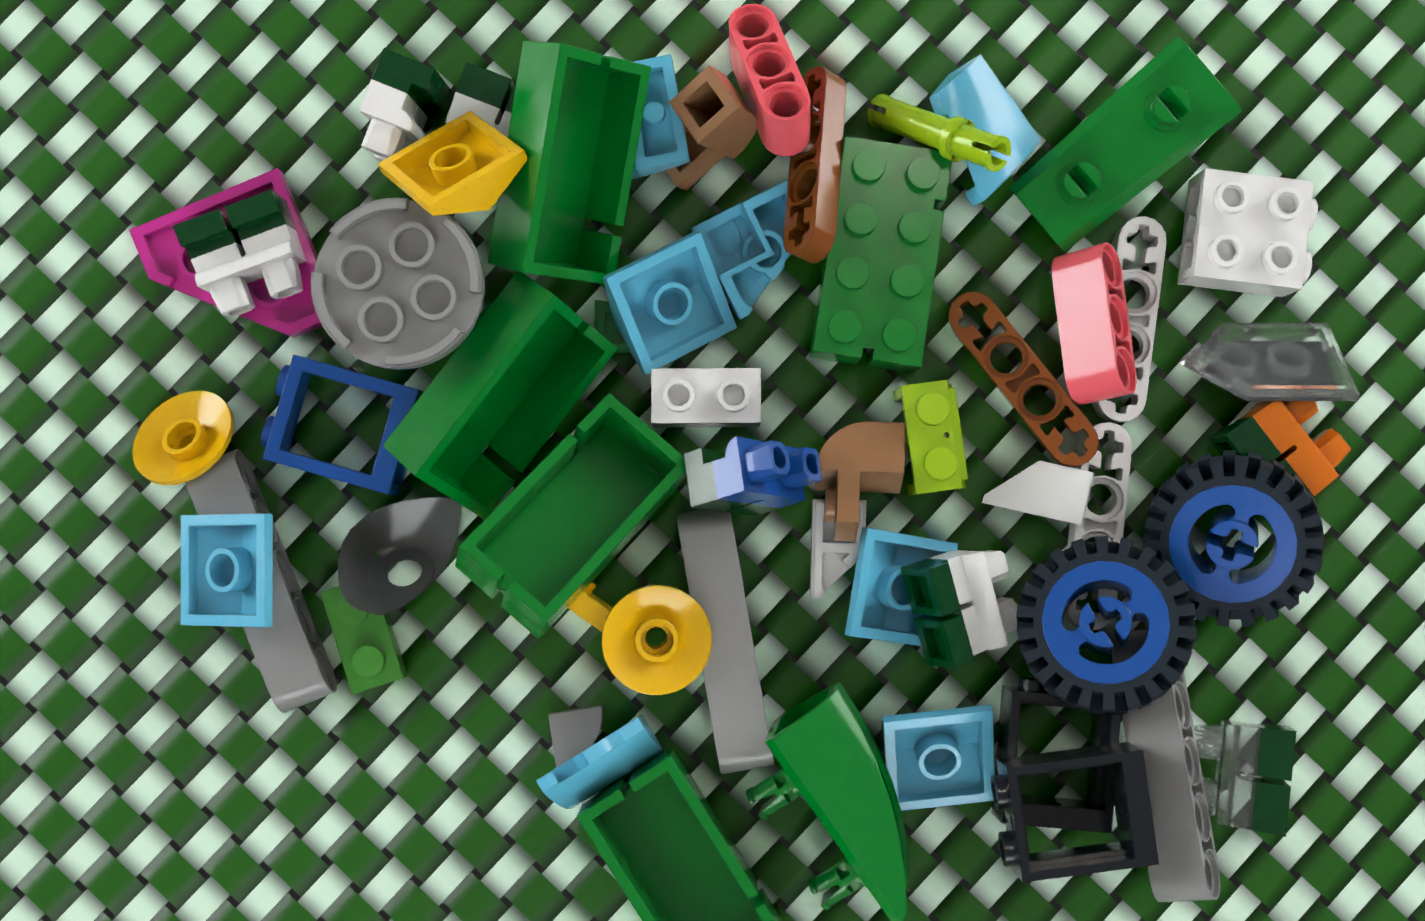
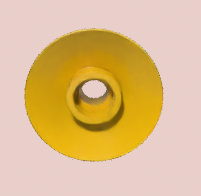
[132,391,234,485]
[602,585,712,695]

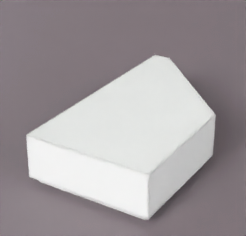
[982,461,1095,526]
[810,499,866,598]

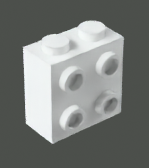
[1177,168,1318,297]

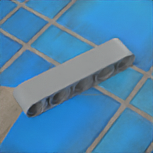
[185,449,337,713]
[676,509,774,774]
[1112,629,1220,902]

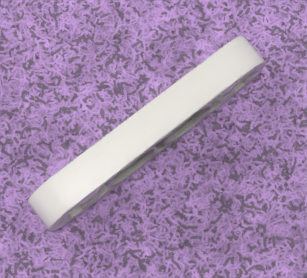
[1092,216,1166,423]
[1064,422,1132,630]

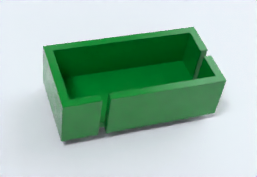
[487,41,651,284]
[809,136,952,374]
[383,271,618,519]
[455,393,686,640]
[577,746,783,921]

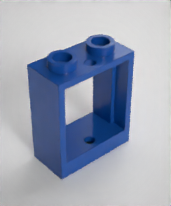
[261,354,424,496]

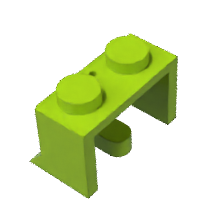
[893,380,968,496]

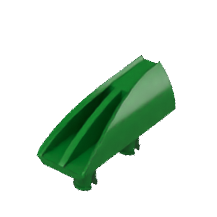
[1009,36,1242,253]
[746,682,910,921]

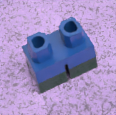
[684,436,822,516]

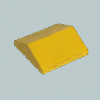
[378,111,528,216]

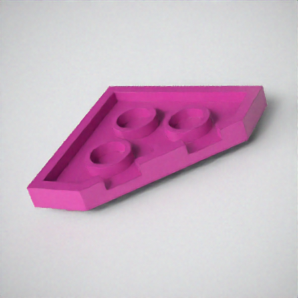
[129,168,322,338]

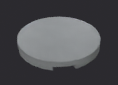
[311,197,485,370]

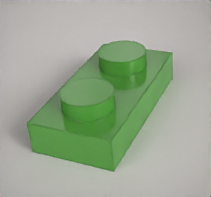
[320,586,408,695]

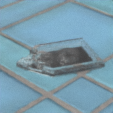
[1180,323,1360,402]

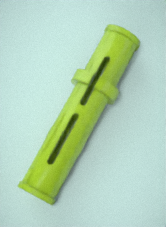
[867,94,1011,172]

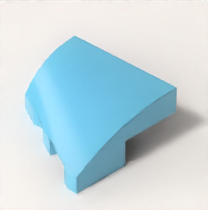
[929,54,1041,207]
[690,179,791,319]
[536,715,664,809]

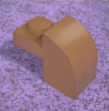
[666,65,757,191]
[814,421,905,542]

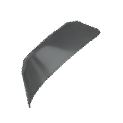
[338,497,461,615]

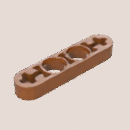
[783,66,846,264]
[949,292,1099,467]

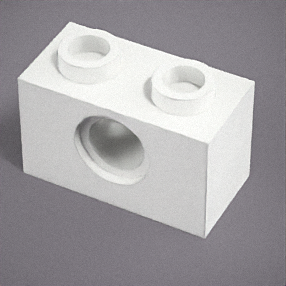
[651,368,761,428]

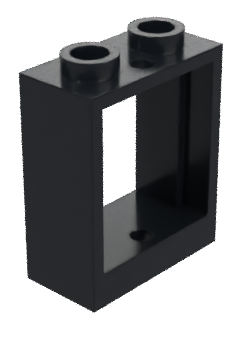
[992,677,1121,833]
[991,742,1159,882]

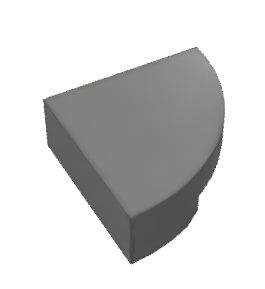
[548,704,603,768]

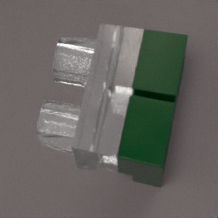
[1194,719,1297,837]

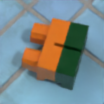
[1208,400,1351,497]

